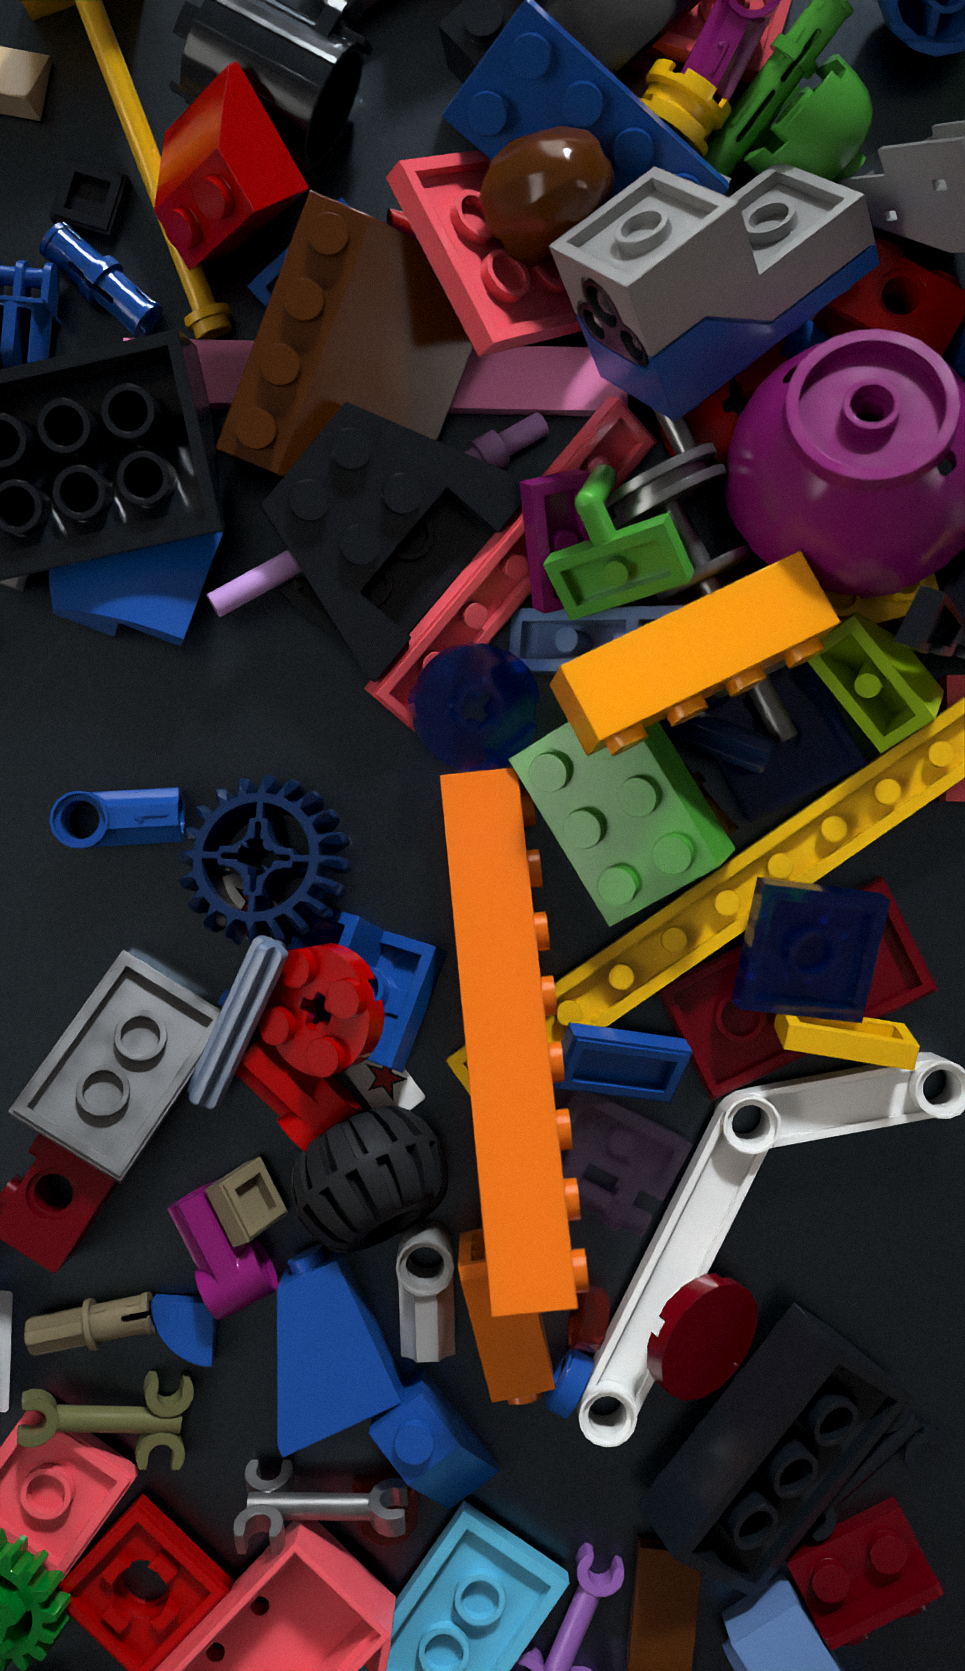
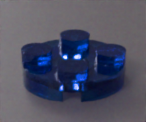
[408,642,540,771]

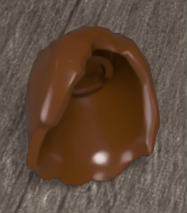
[479,126,615,268]

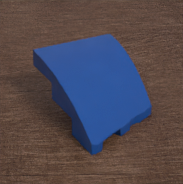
[48,524,226,647]
[218,908,447,1073]

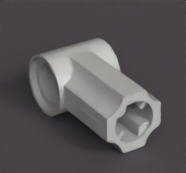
[396,1220,456,1363]

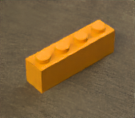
[550,551,840,756]

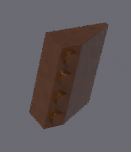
[216,190,474,477]

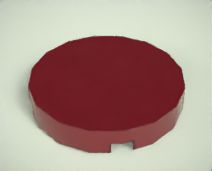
[647,1273,757,1401]

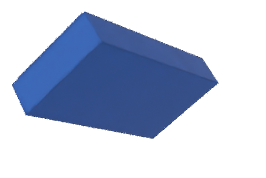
[553,1022,692,1103]

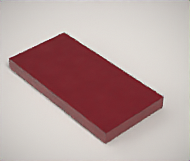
[657,876,938,1102]

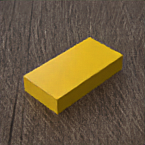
[774,1003,920,1071]

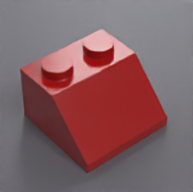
[154,61,309,271]

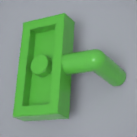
[543,464,695,621]

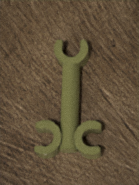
[17,1371,194,1470]

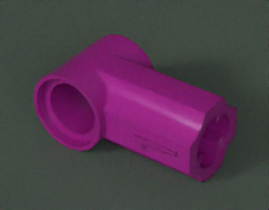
[680,0,781,104]
[167,1179,279,1321]

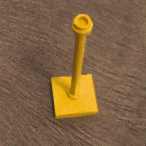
[20,0,232,340]

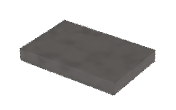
[8,950,221,1184]

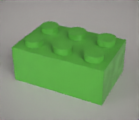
[508,721,735,927]

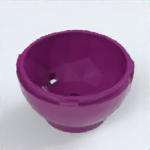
[724,329,965,599]

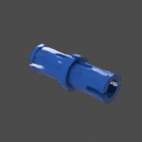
[39,222,163,338]

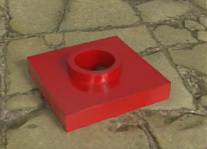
[56,1493,234,1671]

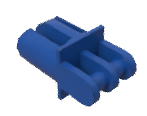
[0,259,61,369]

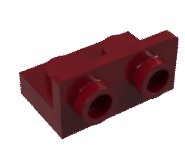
[785,1496,944,1650]

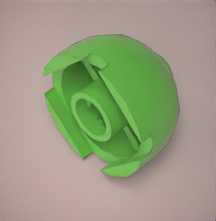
[742,54,873,184]

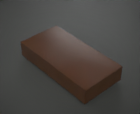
[625,1537,702,1671]

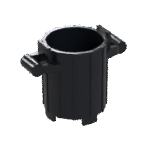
[169,0,373,179]

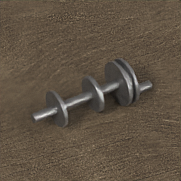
[604,408,798,744]

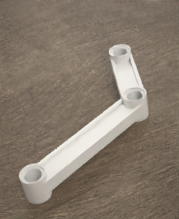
[576,1052,965,1447]

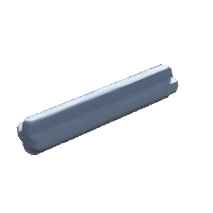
[187,935,288,1110]

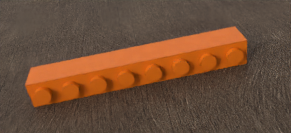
[440,768,589,1317]

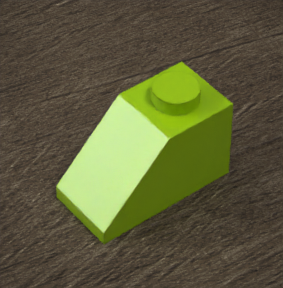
[807,612,945,753]

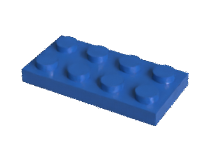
[442,0,729,196]

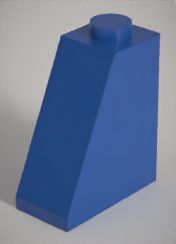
[277,1244,405,1457]

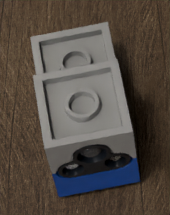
[549,164,880,422]

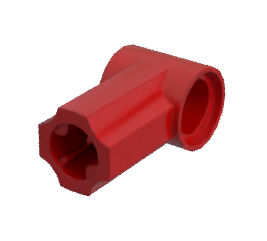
[235,1036,362,1152]

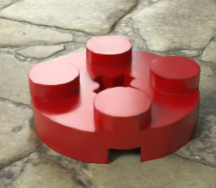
[258,943,385,1077]

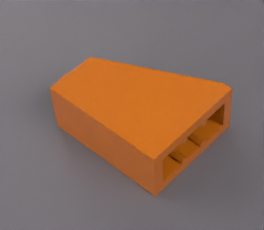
[458,1228,555,1405]

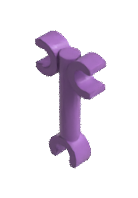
[516,1542,624,1671]

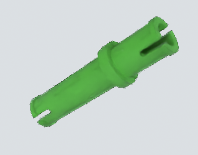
[704,0,854,178]

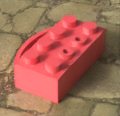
[155,1520,396,1671]

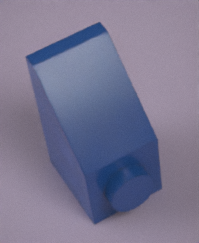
[368,1367,500,1510]

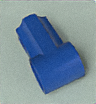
[49,787,185,849]

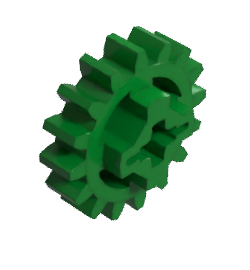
[0,1528,71,1671]

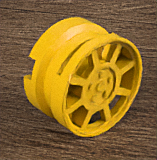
[639,59,731,159]

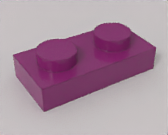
[519,468,590,614]

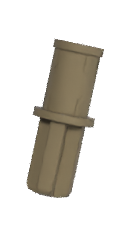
[24,1291,157,1356]

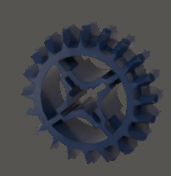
[176,775,352,947]

